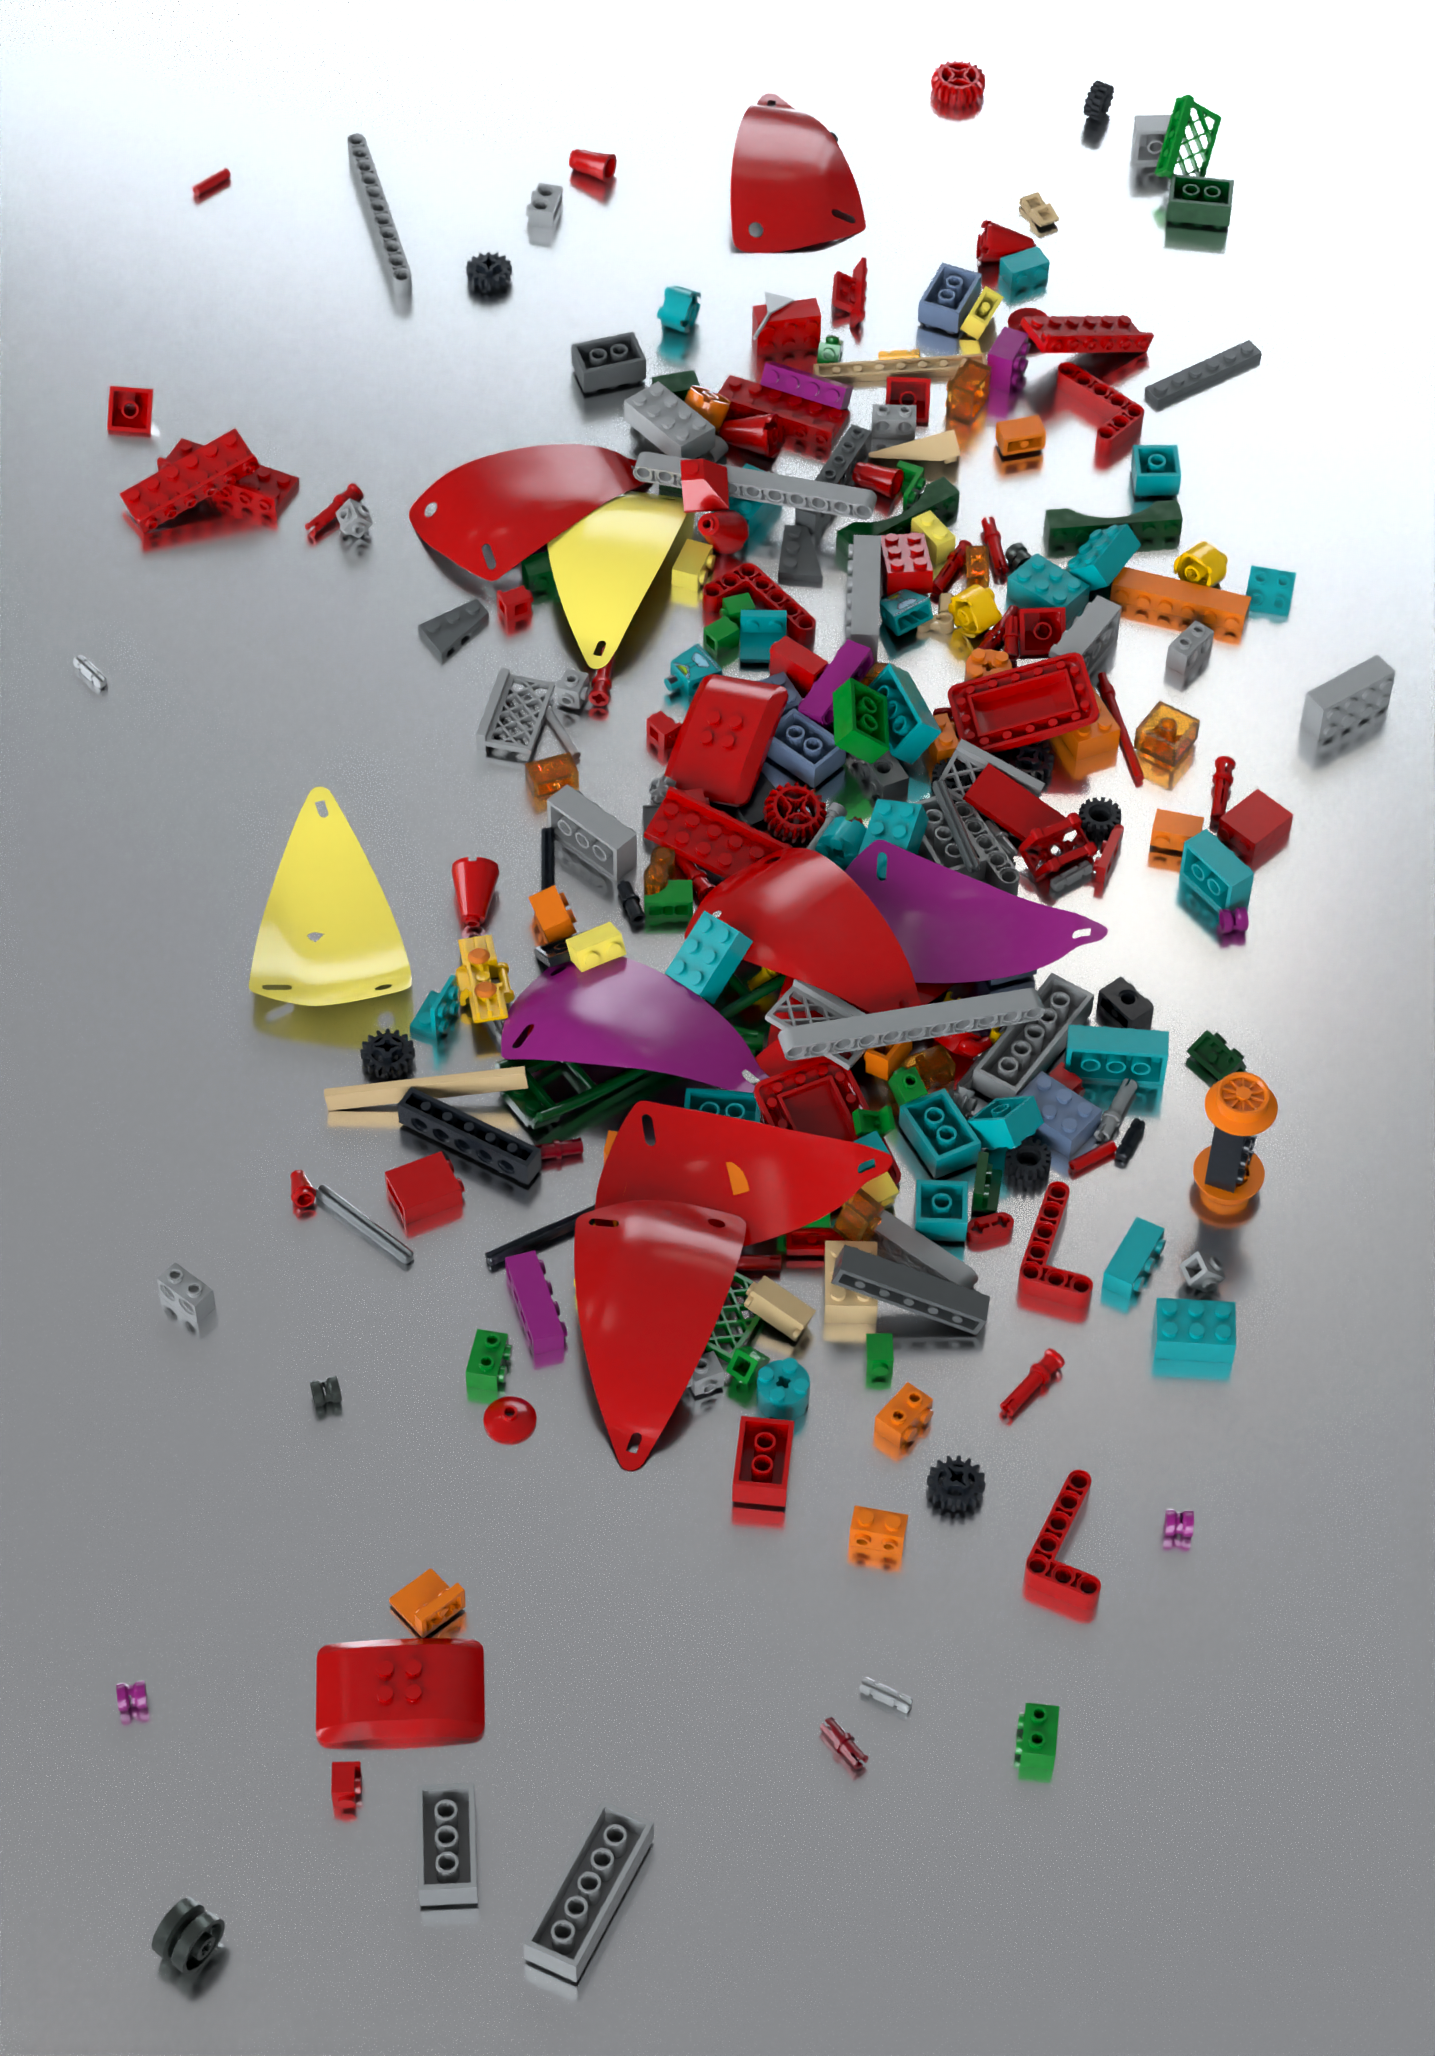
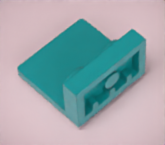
[1245,565,1296,617]
[740,610,787,663]
[410,974,460,1041]

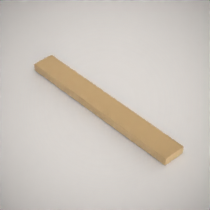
[813,353,987,383]
[324,1066,528,1111]

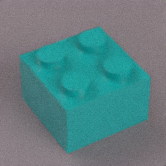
[1131,445,1182,496]
[967,1096,1044,1150]
[914,1179,968,1241]

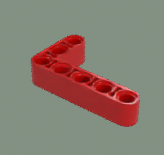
[1056,362,1145,456]
[702,563,816,645]
[1018,1181,1093,1309]
[1024,1469,1101,1610]

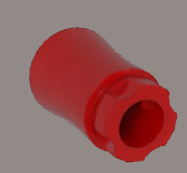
[569,149,617,183]
[852,462,904,499]

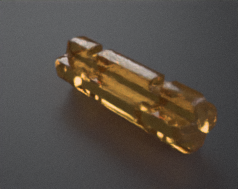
[878,348,921,360]

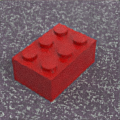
[752,298,822,356]
[880,532,933,596]
[732,1416,794,1507]

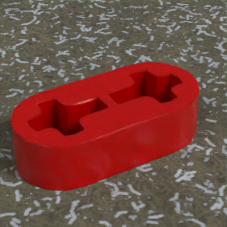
[966,1212,1014,1244]

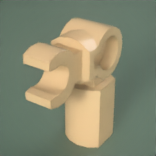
[917,593,954,634]

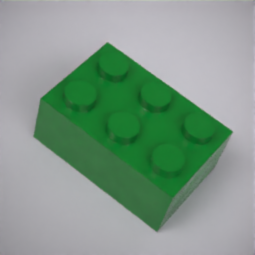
[833,677,890,764]

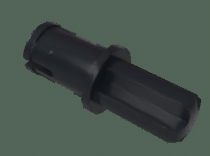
[617,880,646,924]

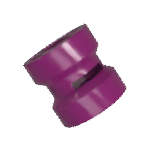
[1219,907,1249,933]
[1164,1509,1194,1537]
[116,1680,148,1712]

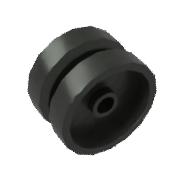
[151,1897,225,1975]

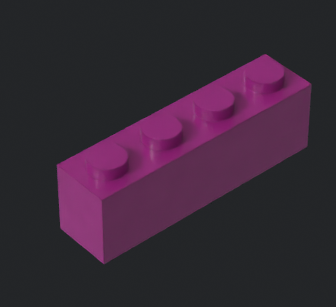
[760,362,854,410]
[798,639,875,730]
[505,1250,568,1355]

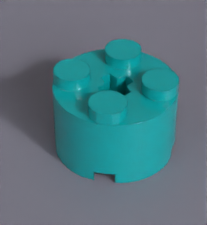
[657,284,701,333]
[815,816,867,871]
[756,1358,810,1421]

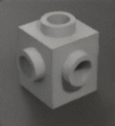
[335,498,373,538]
[555,668,590,709]
[1179,1250,1226,1293]
[686,1351,724,1396]

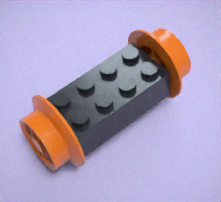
[1193,1072,1278,1206]

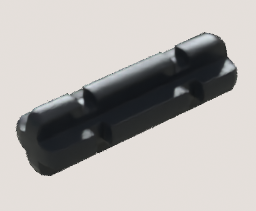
[1115,1118,1146,1161]

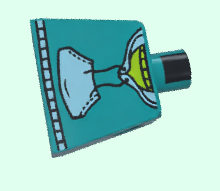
[879,589,933,636]
[664,643,723,696]

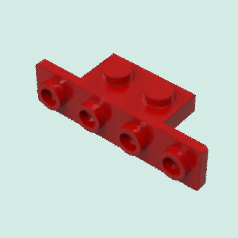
[832,257,868,328]

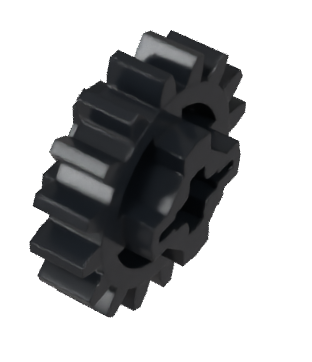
[466,251,512,290]
[1003,742,1054,782]
[360,1029,415,1079]
[927,1455,986,1512]

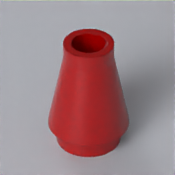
[290,1170,316,1207]

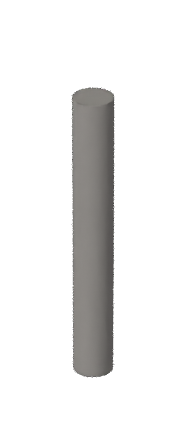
[545,706,581,759]

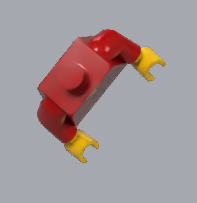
[934,991,1004,1059]

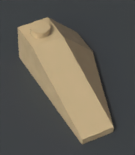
[868,429,961,464]

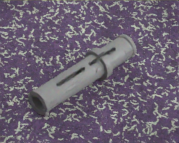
[1094,1078,1138,1142]

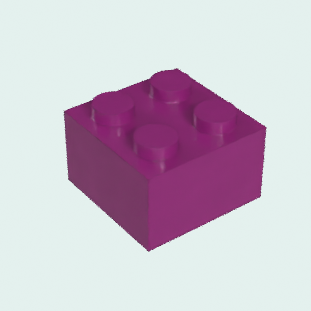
[985,326,1030,393]

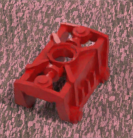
[1018,812,1098,879]

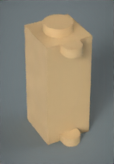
[744,1275,816,1341]

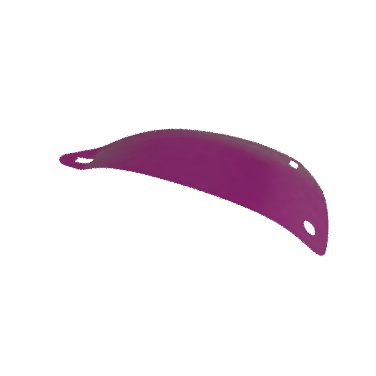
[844,840,1108,983]
[501,956,769,1093]

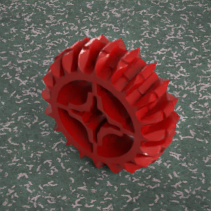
[931,60,986,106]
[763,781,827,844]

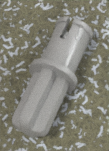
[984,820,1018,860]

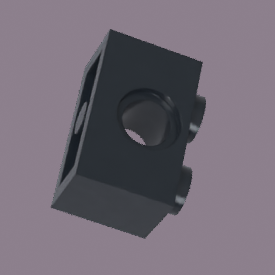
[1097,976,1154,1029]

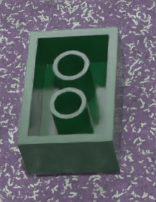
[1166,174,1234,227]

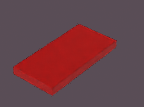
[962,763,1066,853]

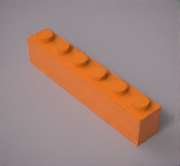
[1110,567,1252,632]

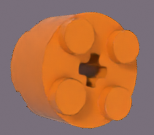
[684,385,731,432]
[964,648,1012,682]

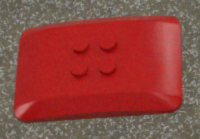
[948,652,1100,753]
[664,674,789,807]
[753,1057,901,1210]
[316,1638,485,1746]

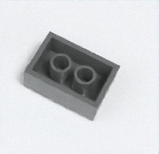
[571,331,646,392]

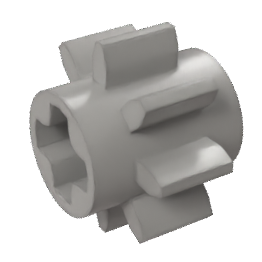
[648,775,677,805]
[948,1085,978,1115]

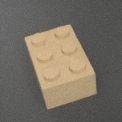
[824,1241,878,1324]

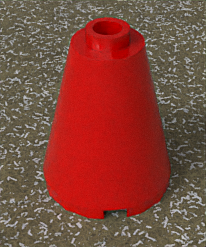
[976,219,1037,262]
[719,413,783,458]
[698,510,749,555]
[451,857,500,927]

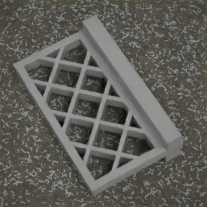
[476,667,555,755]
[939,738,1045,820]
[765,979,867,1070]

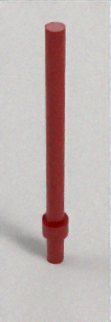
[1097,672,1144,782]

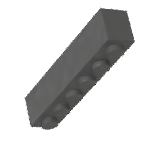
[831,1245,990,1335]

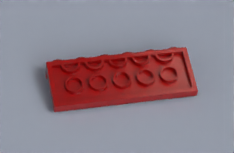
[1020,315,1154,354]
[712,375,850,449]
[119,428,260,534]
[157,438,299,515]
[643,786,793,879]

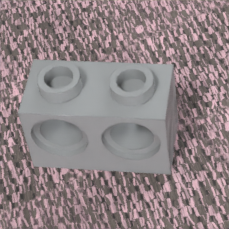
[525,182,563,229]
[871,404,916,440]
[1166,620,1214,675]
[157,1262,216,1324]

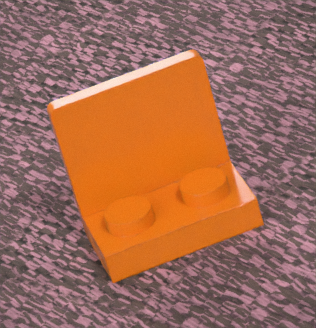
[389,1569,466,1638]

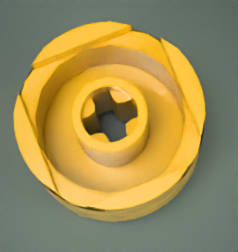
[1174,541,1228,588]
[948,584,1002,638]

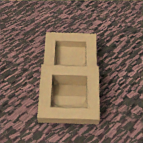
[1019,192,1060,227]

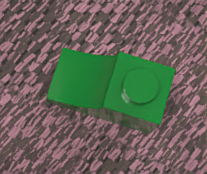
[644,879,693,919]

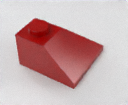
[107,386,154,434]
[680,459,729,513]
[1016,607,1066,655]

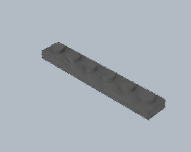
[1144,340,1262,406]

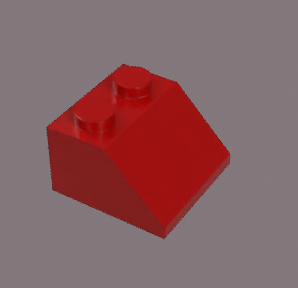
[886,377,931,423]

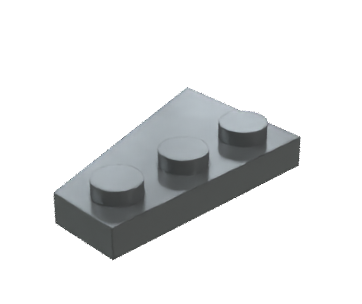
[778,524,823,583]
[418,599,489,659]

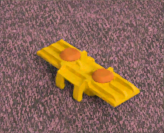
[455,934,515,1023]

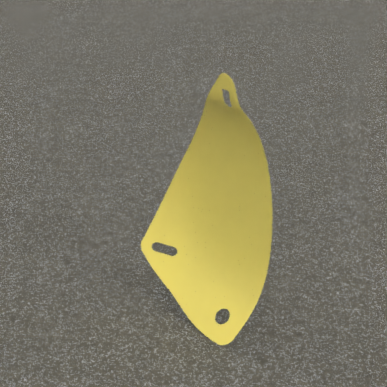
[547,491,687,669]
[249,787,412,1006]

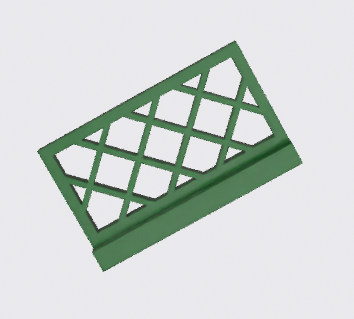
[1154,94,1222,179]
[705,1271,761,1363]

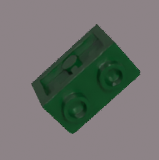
[1187,1030,1247,1081]
[971,1152,1002,1213]

